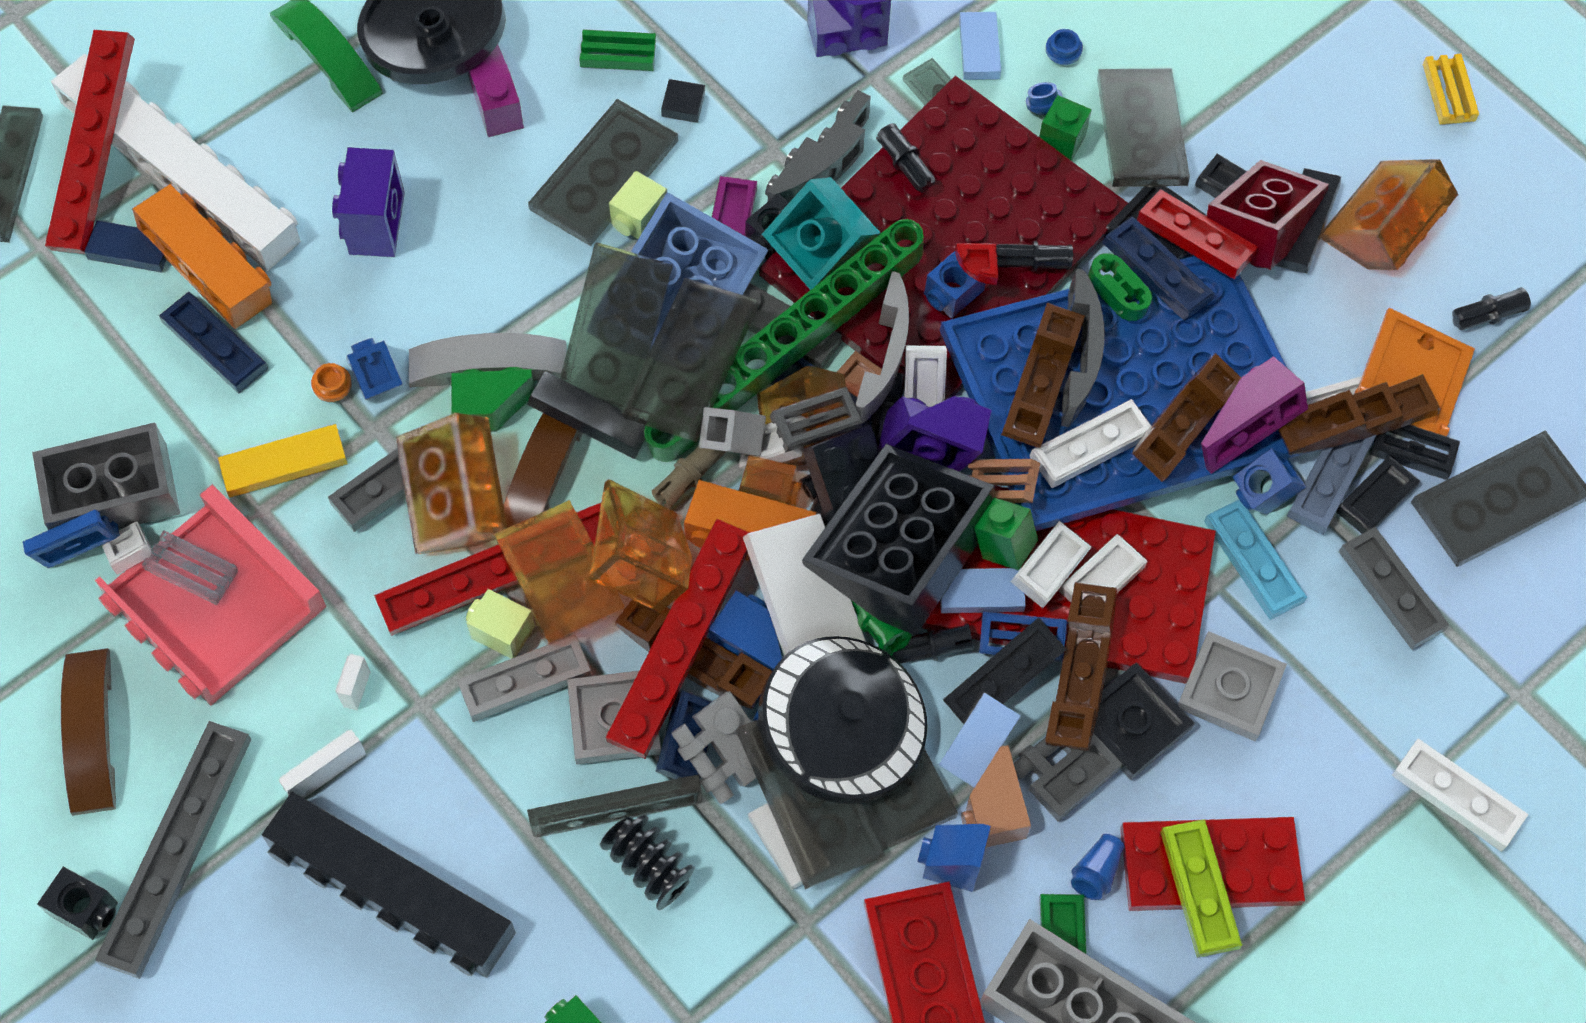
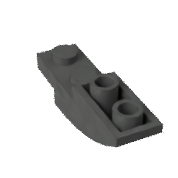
[765,90,871,202]

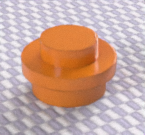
[311,363,352,402]

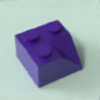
[807,0,891,57]
[332,147,405,257]
[878,396,992,472]

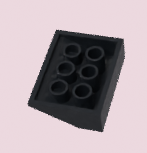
[802,444,995,636]

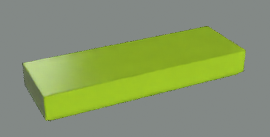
[1161,819,1242,958]

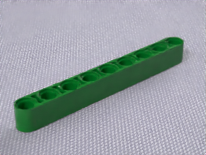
[644,219,924,462]

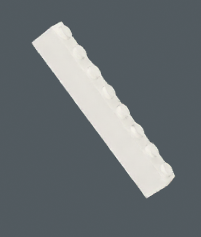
[51,53,301,271]

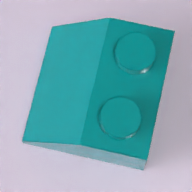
[762,177,881,290]

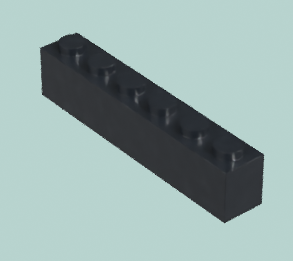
[261,792,516,978]

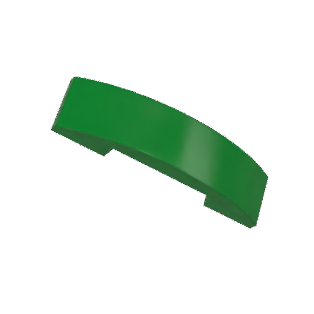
[270,0,383,113]

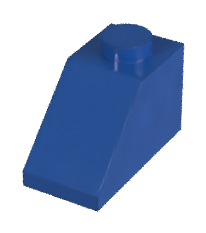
[709,590,782,671]
[917,824,991,892]

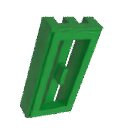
[579,29,656,71]

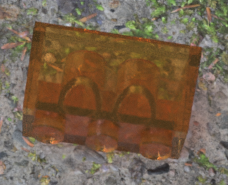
[1321,159,1459,271]
[396,413,509,554]

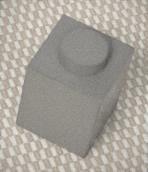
[699,407,766,456]

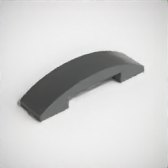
[1061,269,1105,427]

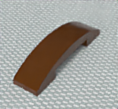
[1001,303,1085,448]
[1132,353,1241,482]
[497,413,583,538]
[1045,582,1117,751]
[615,591,772,709]
[61,648,116,816]

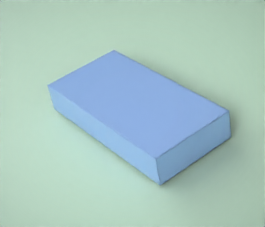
[959,12,1001,80]
[940,568,1025,613]
[939,693,1021,788]

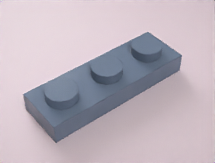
[1287,435,1376,535]

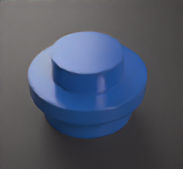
[1045,29,1083,65]
[1026,82,1063,115]

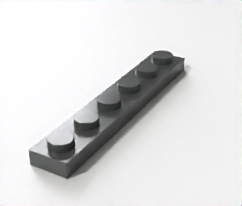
[95,721,251,979]

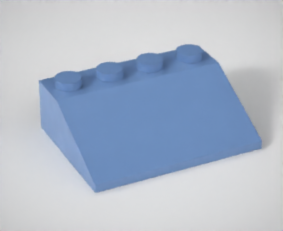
[587,192,768,375]

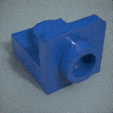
[346,338,403,400]

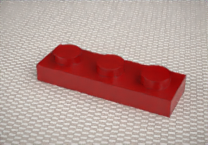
[1137,189,1258,279]

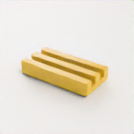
[1422,53,1479,125]

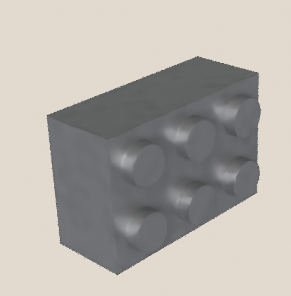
[32,422,180,530]

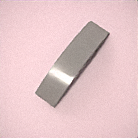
[855,271,909,425]
[409,333,568,387]

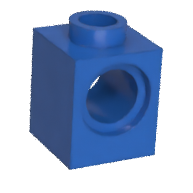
[924,251,986,318]
[1232,449,1306,515]

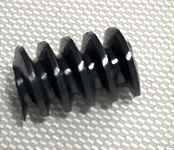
[600,814,695,910]

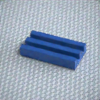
[22,509,120,568]
[979,612,1067,662]

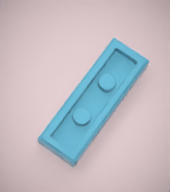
[1204,500,1307,620]

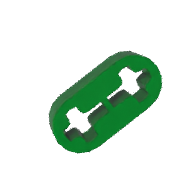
[1088,253,1152,321]

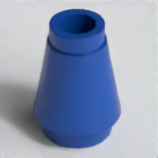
[1071,834,1125,900]

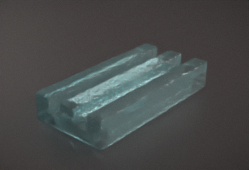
[142,530,238,605]

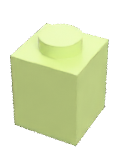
[609,171,667,239]
[466,589,535,659]

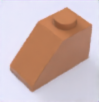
[961,745,1031,848]

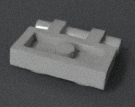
[671,691,774,804]

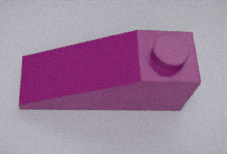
[467,44,524,137]
[1201,356,1308,474]

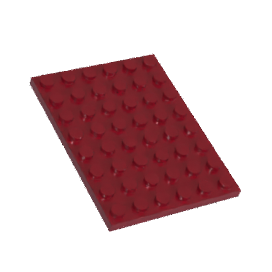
[759,75,1128,400]

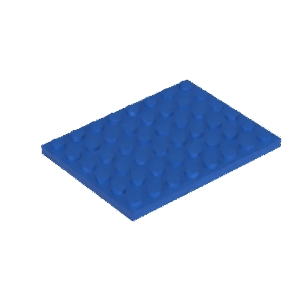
[939,256,1317,531]

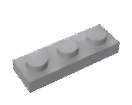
[457,634,591,722]

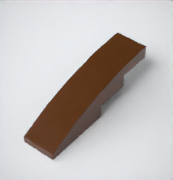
[1278,374,1440,455]

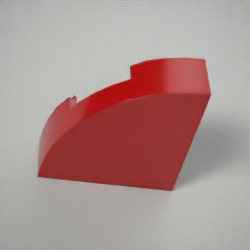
[955,243,998,285]

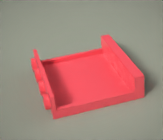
[95,484,326,706]

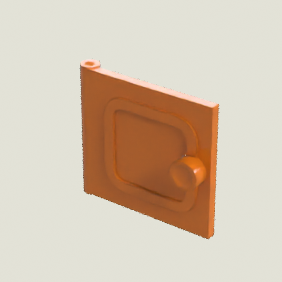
[1354,308,1475,436]

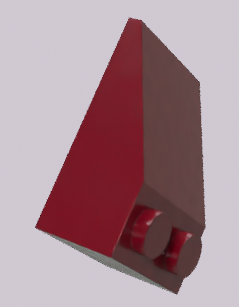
[1207,160,1329,270]

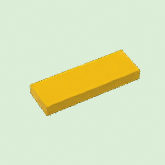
[218,424,348,498]

